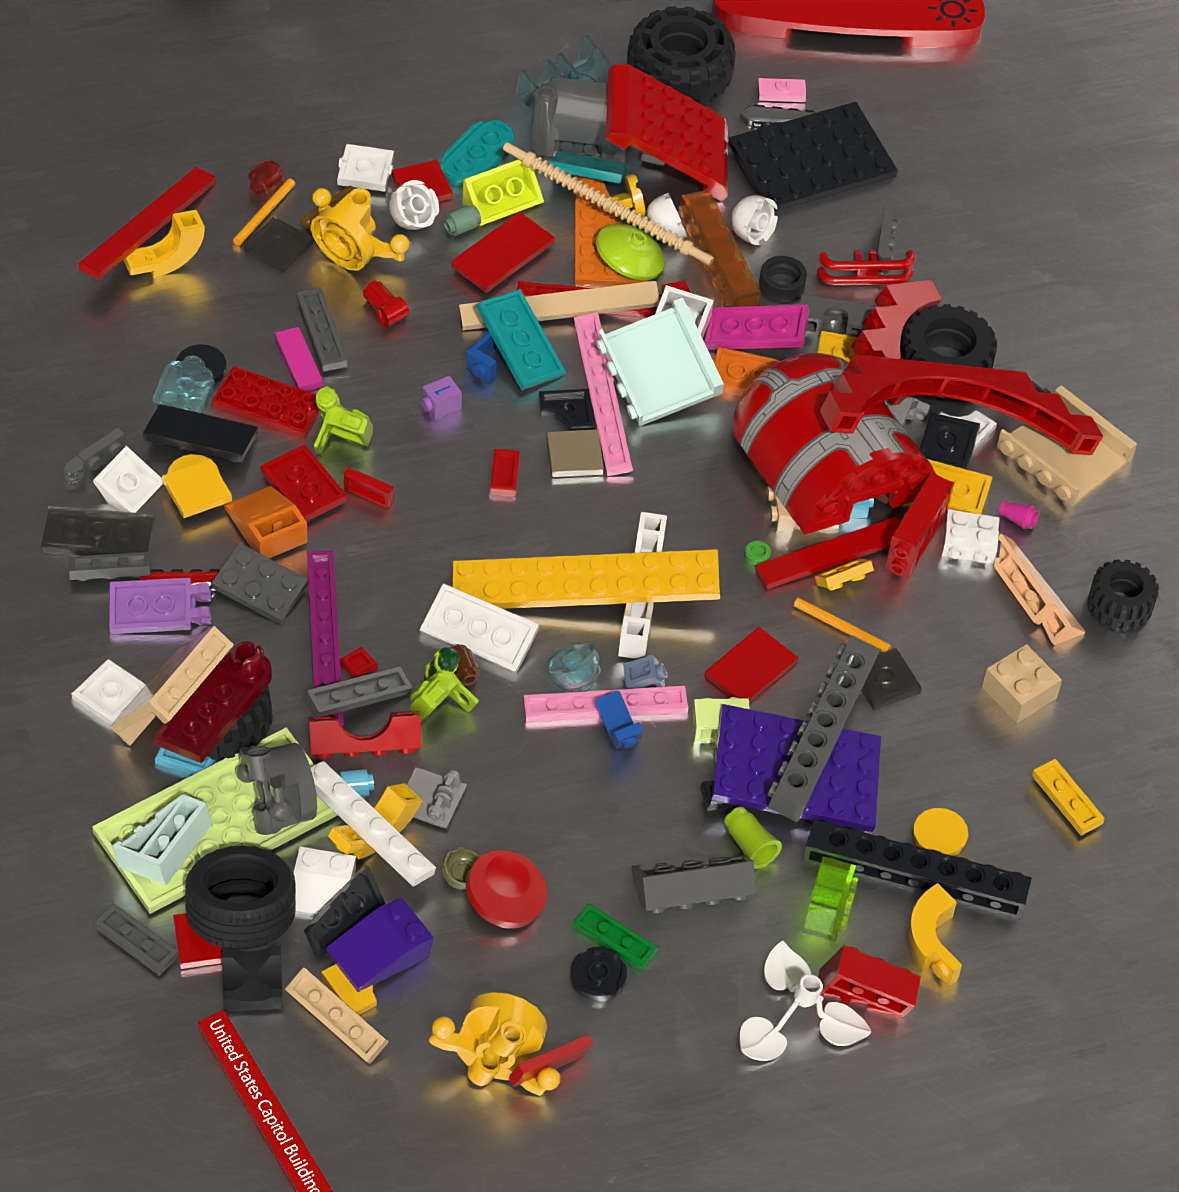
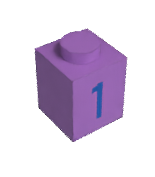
[421,376,462,420]

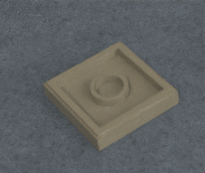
[547,430,604,477]

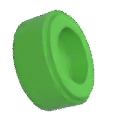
[744,541,771,567]

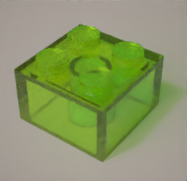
[803,857,859,942]

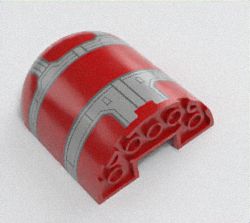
[732,353,937,535]

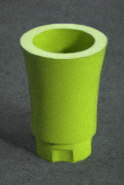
[724,807,782,869]

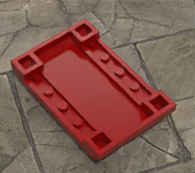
[606,64,728,202]

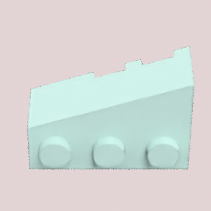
[112,794,212,886]

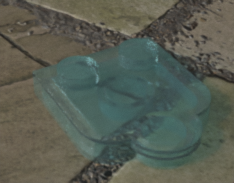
[152,355,214,414]

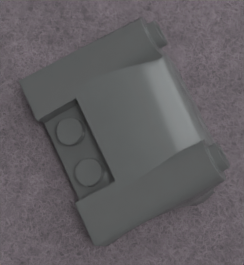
[530,78,627,163]

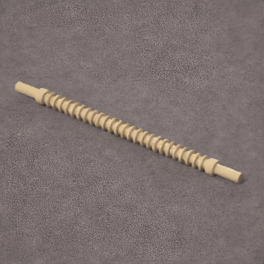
[503,142,714,266]

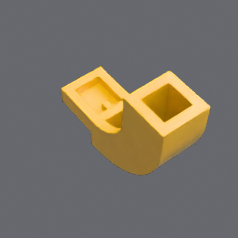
[123,210,205,278]
[328,783,423,859]
[907,883,962,986]

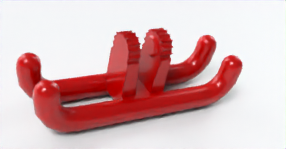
[817,250,916,286]

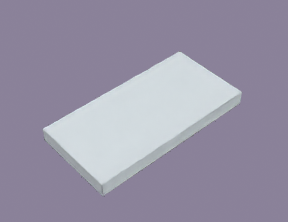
[419,583,540,674]

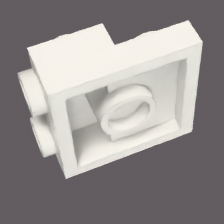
[942,509,1000,564]

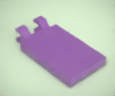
[109,578,211,634]

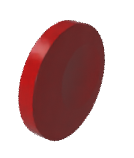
[466,850,547,929]

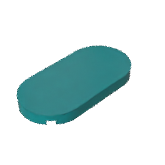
[440,120,515,187]

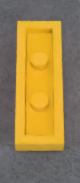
[1032,759,1105,835]

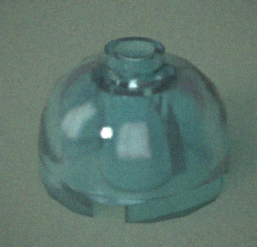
[546,641,602,692]

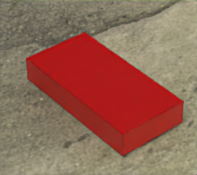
[490,449,520,496]
[344,467,394,509]

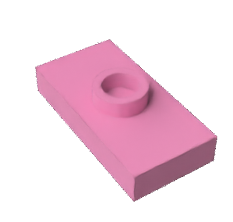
[758,78,806,102]

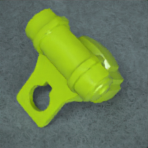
[314,386,373,455]

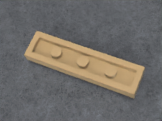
[285,967,389,1064]

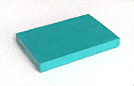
[550,150,629,183]

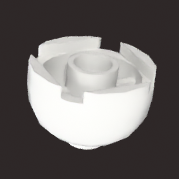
[389,180,439,231]
[646,192,688,243]
[731,195,778,245]

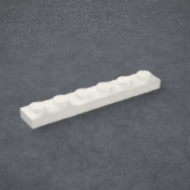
[311,761,436,887]

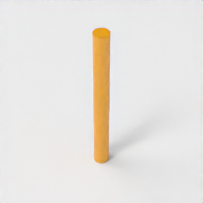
[233,178,295,246]
[793,597,891,654]

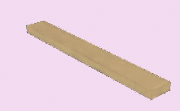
[459,281,660,330]

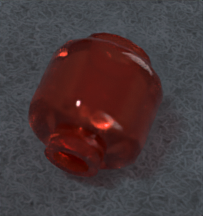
[248,160,284,196]

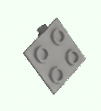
[407,767,467,829]

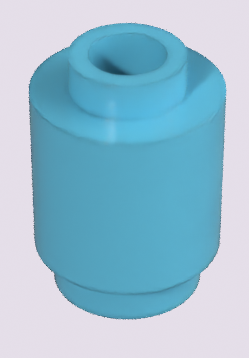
[338,769,374,797]

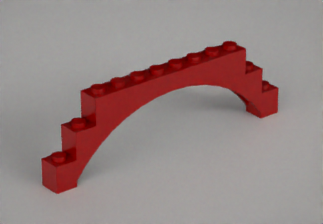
[820,354,1103,455]

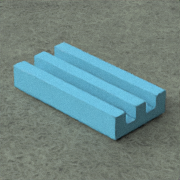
[155,748,217,775]

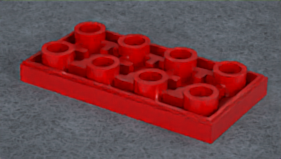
[451,211,555,293]
[211,366,321,439]

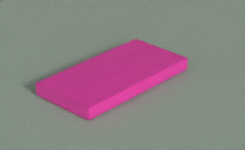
[704,304,810,350]

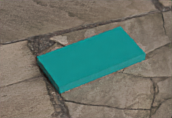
[476,289,566,390]

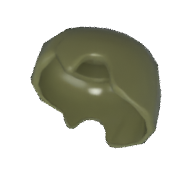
[441,847,480,890]

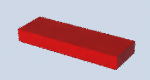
[508,1035,593,1087]

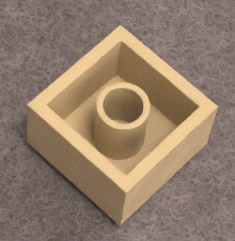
[982,644,1062,723]

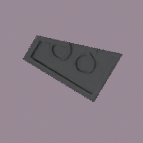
[304,864,386,957]

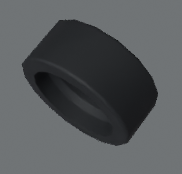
[759,256,807,302]

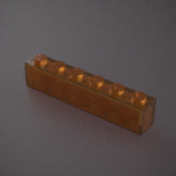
[678,189,762,307]

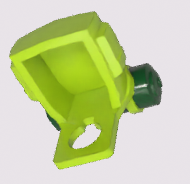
[409,647,479,722]

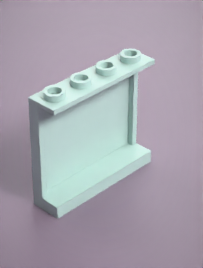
[596,297,724,426]

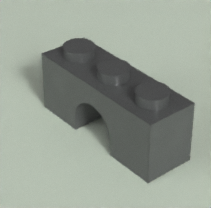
[800,294,875,337]

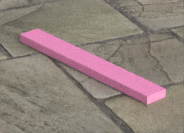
[574,312,633,476]

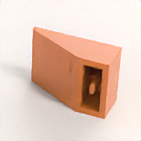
[224,486,308,558]

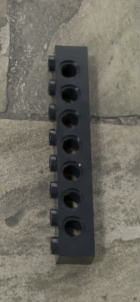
[803,819,1032,920]

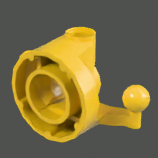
[310,188,410,271]
[429,992,560,1096]

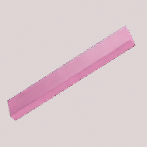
[523,686,688,723]

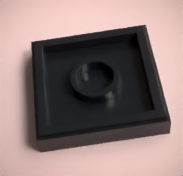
[920,412,980,470]

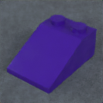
[326,897,434,992]

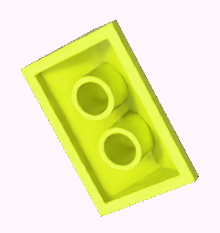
[462,159,544,226]

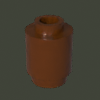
[452,645,481,685]

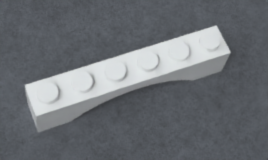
[618,512,667,659]

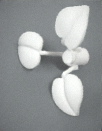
[739,941,872,1061]

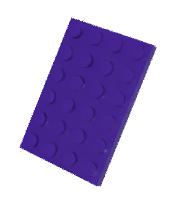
[711,704,881,833]

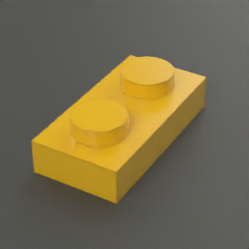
[814,558,874,590]

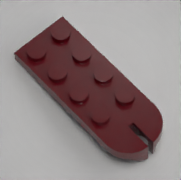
[153,641,272,763]

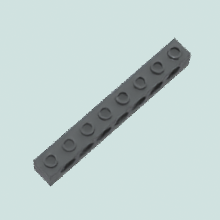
[767,635,881,822]

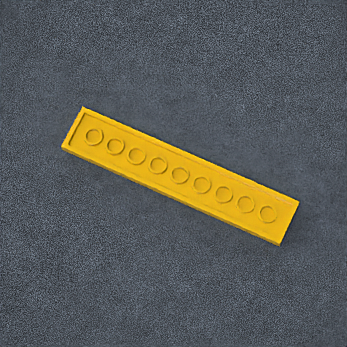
[453,549,720,609]

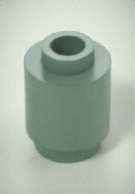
[443,205,481,236]

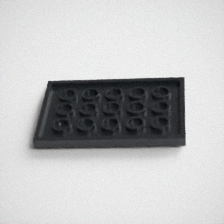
[728,102,898,212]

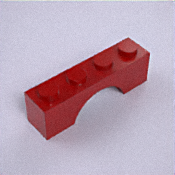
[308,711,422,758]

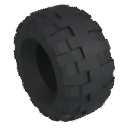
[627,6,736,106]

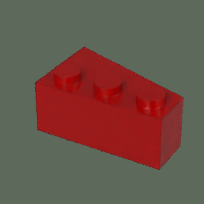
[818,945,921,1018]

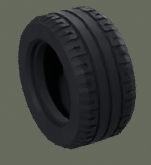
[185,846,296,950]

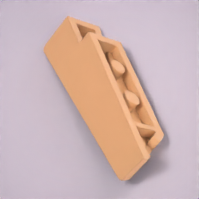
[994,534,1086,645]

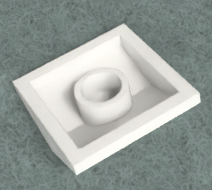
[93,446,163,516]

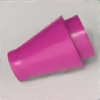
[999,500,1039,530]

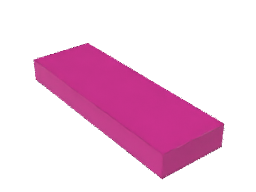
[275,327,323,391]

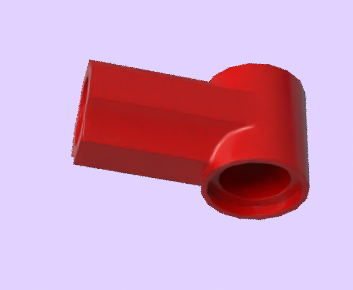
[363,280,410,327]

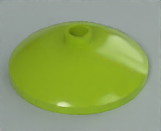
[596,223,665,281]

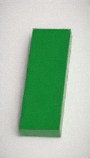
[572,903,659,972]

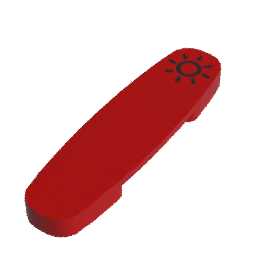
[712,0,985,48]

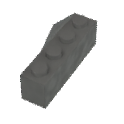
[632,855,757,913]

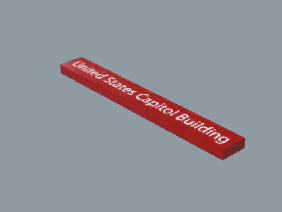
[198,1010,333,1192]

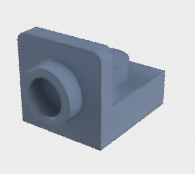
[623,655,667,689]

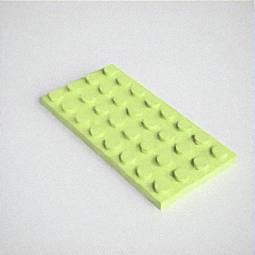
[92,728,337,914]

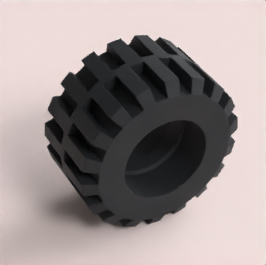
[1088,559,1159,631]

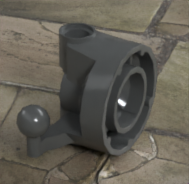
[236,743,317,835]

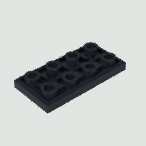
[143,404,258,463]

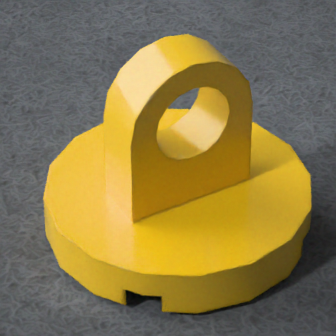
[604,174,646,218]

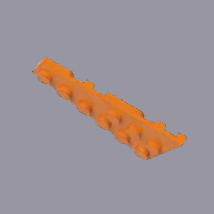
[575,175,649,287]

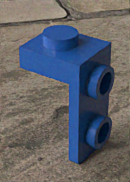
[466,331,497,384]
[595,691,643,750]

